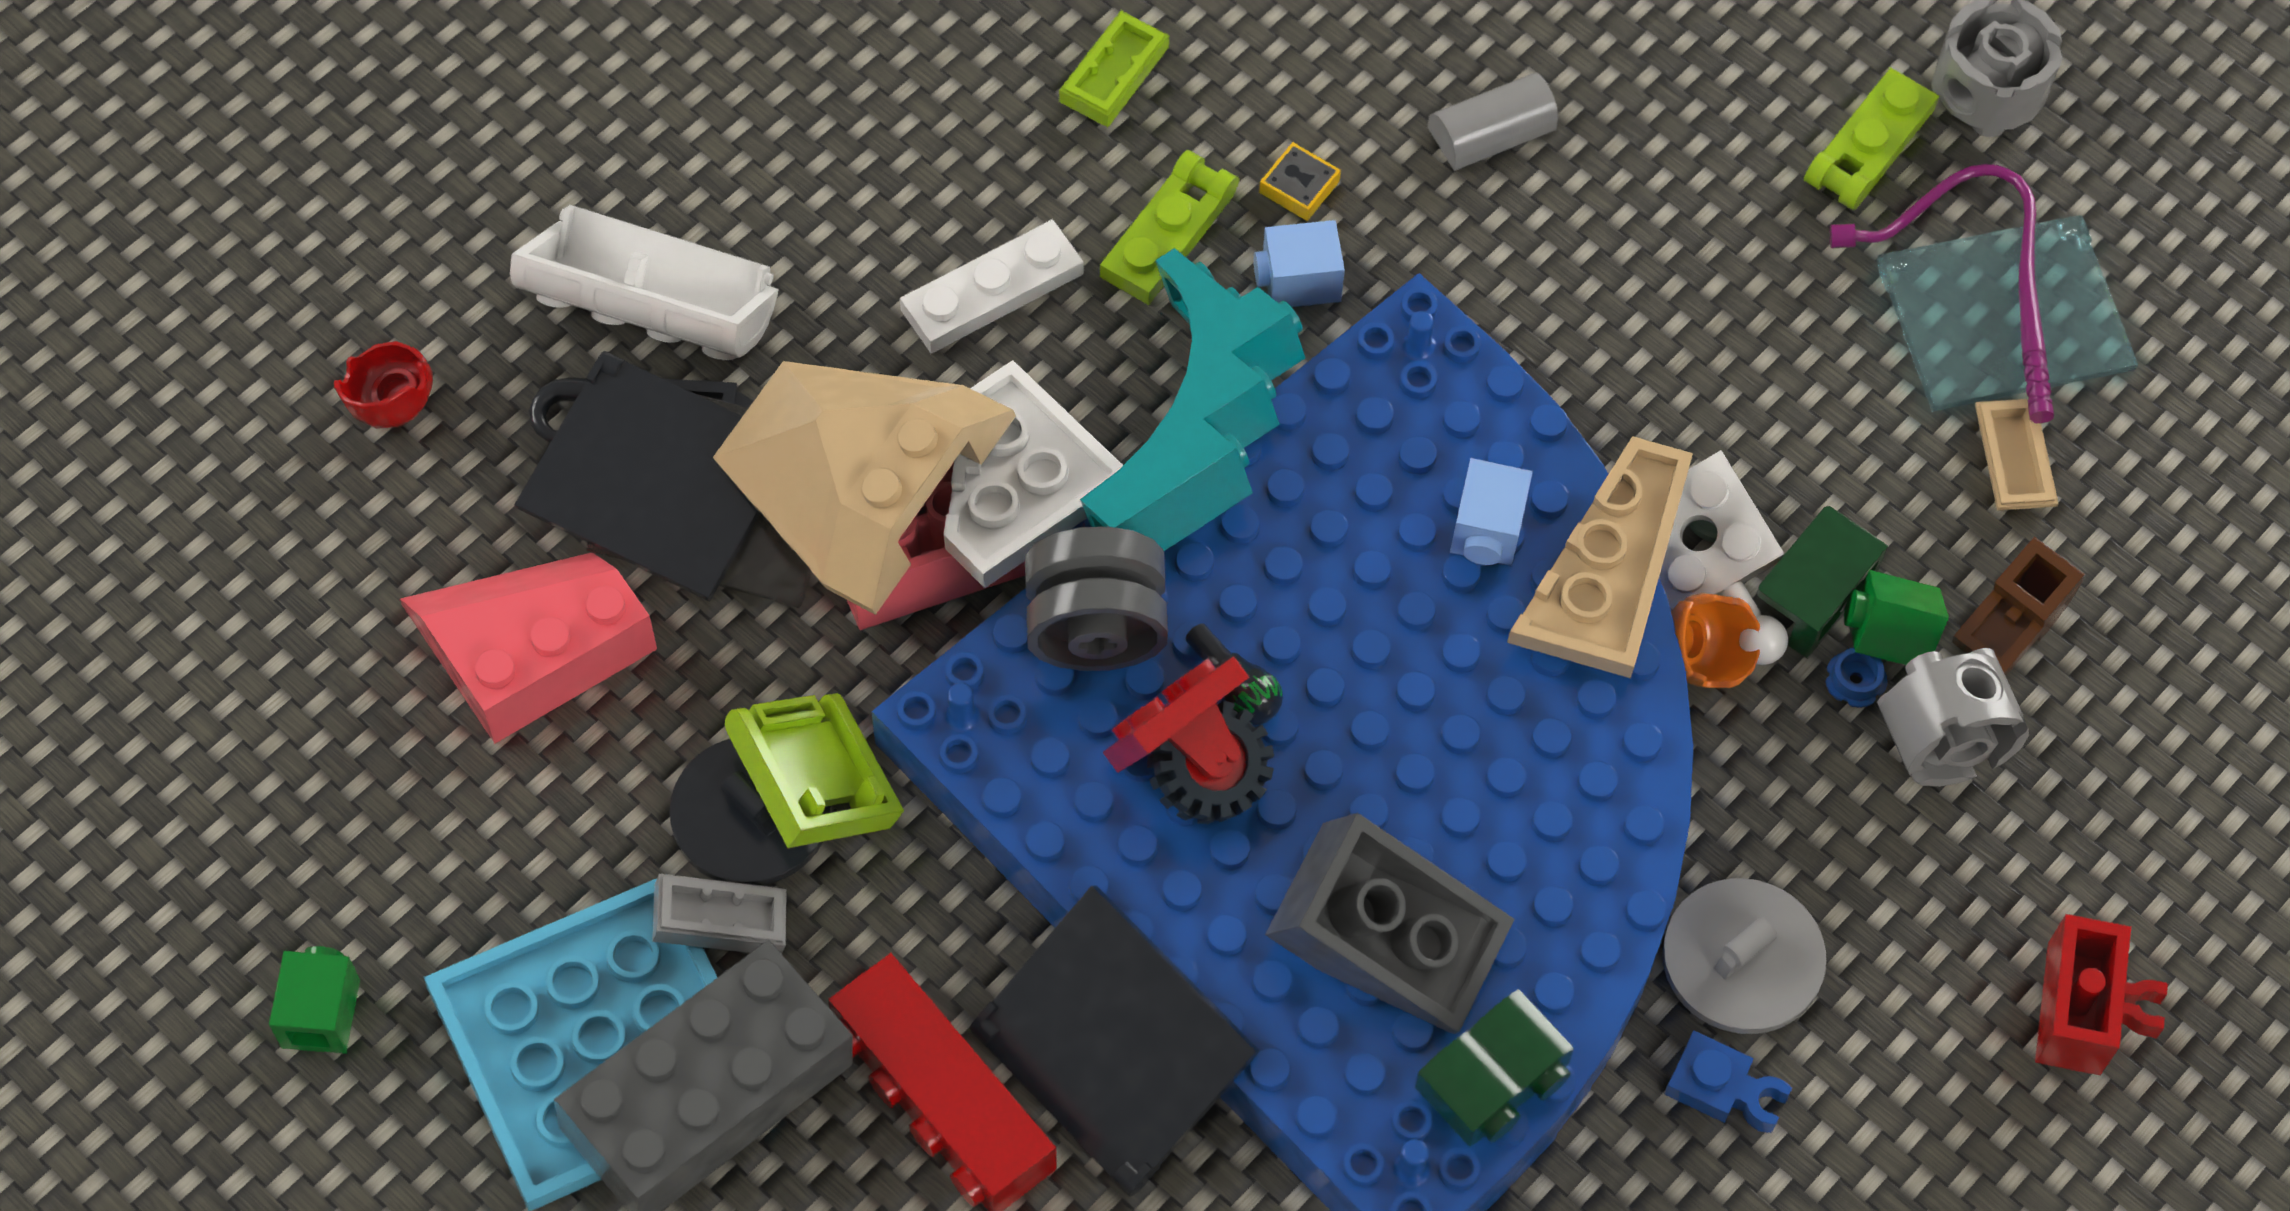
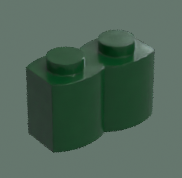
[1415,989,1574,1147]

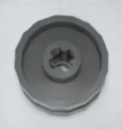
[1025,527,1168,671]

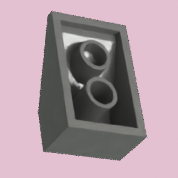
[1265,813,1515,1034]

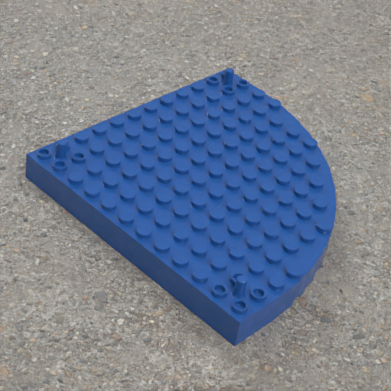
[871,273,1693,1211]

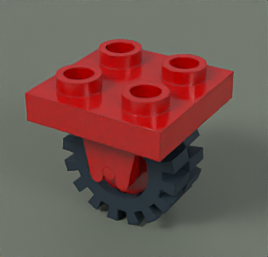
[1103,656,1274,824]

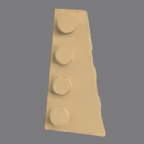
[1507,436,1693,678]

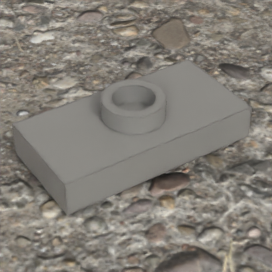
[652,874,786,954]

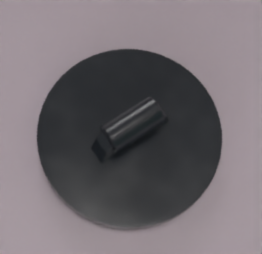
[670,739,831,886]

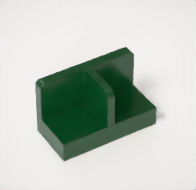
[1757,506,1888,659]

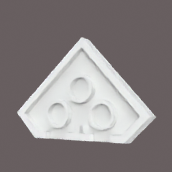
[944,360,1123,588]

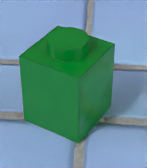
[1844,570,1949,665]
[269,946,360,1054]

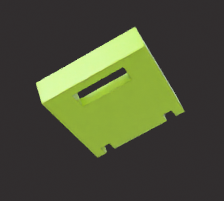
[725,693,904,848]

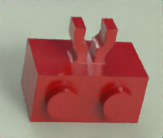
[2035,914,2168,1076]

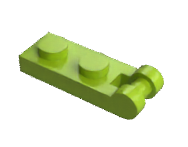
[1803,67,1939,211]
[1100,150,1239,305]

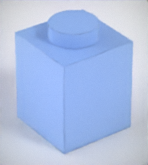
[1254,220,1345,307]
[1450,458,1533,566]

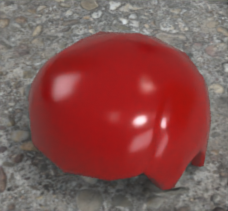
[334,341,433,429]

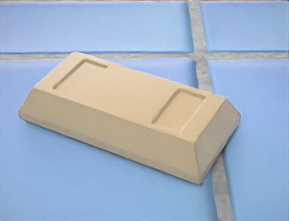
[1975,399,2059,511]

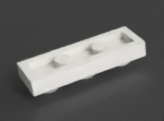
[900,219,1084,354]

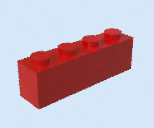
[828,953,1057,1211]

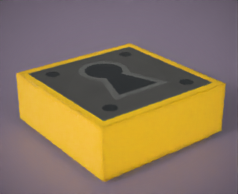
[1259,142,1341,221]

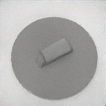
[1662,878,1826,1034]

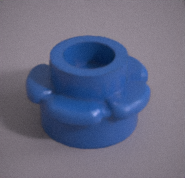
[1826,648,1888,708]

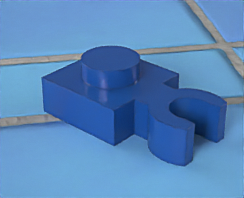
[1664,1030,1792,1133]

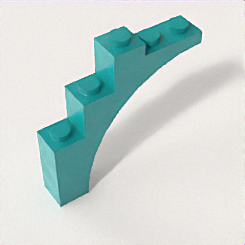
[1080,248,1306,551]

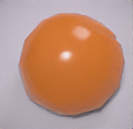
[1671,593,1760,688]

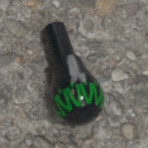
[1185,623,1283,725]

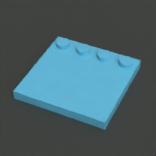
[424,878,717,1211]

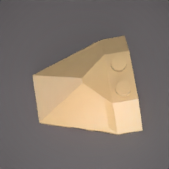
[713,361,1016,615]

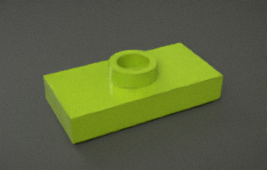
[1059,10,1169,128]

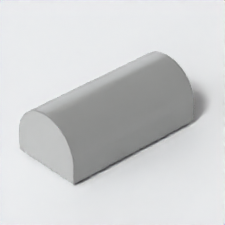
[1427,73,1558,171]

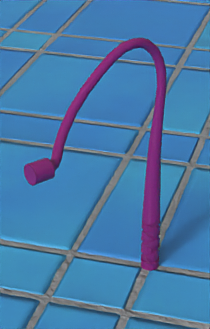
[1830,164,2054,424]

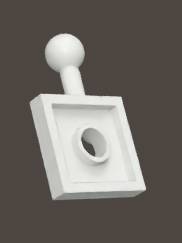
[1659,450,1788,665]

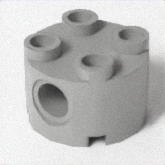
[1931,0,2063,137]
[1877,648,2029,787]

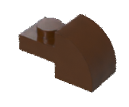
[1952,536,2085,676]

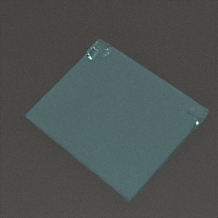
[1877,215,2138,412]

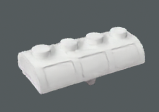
[510,205,779,360]

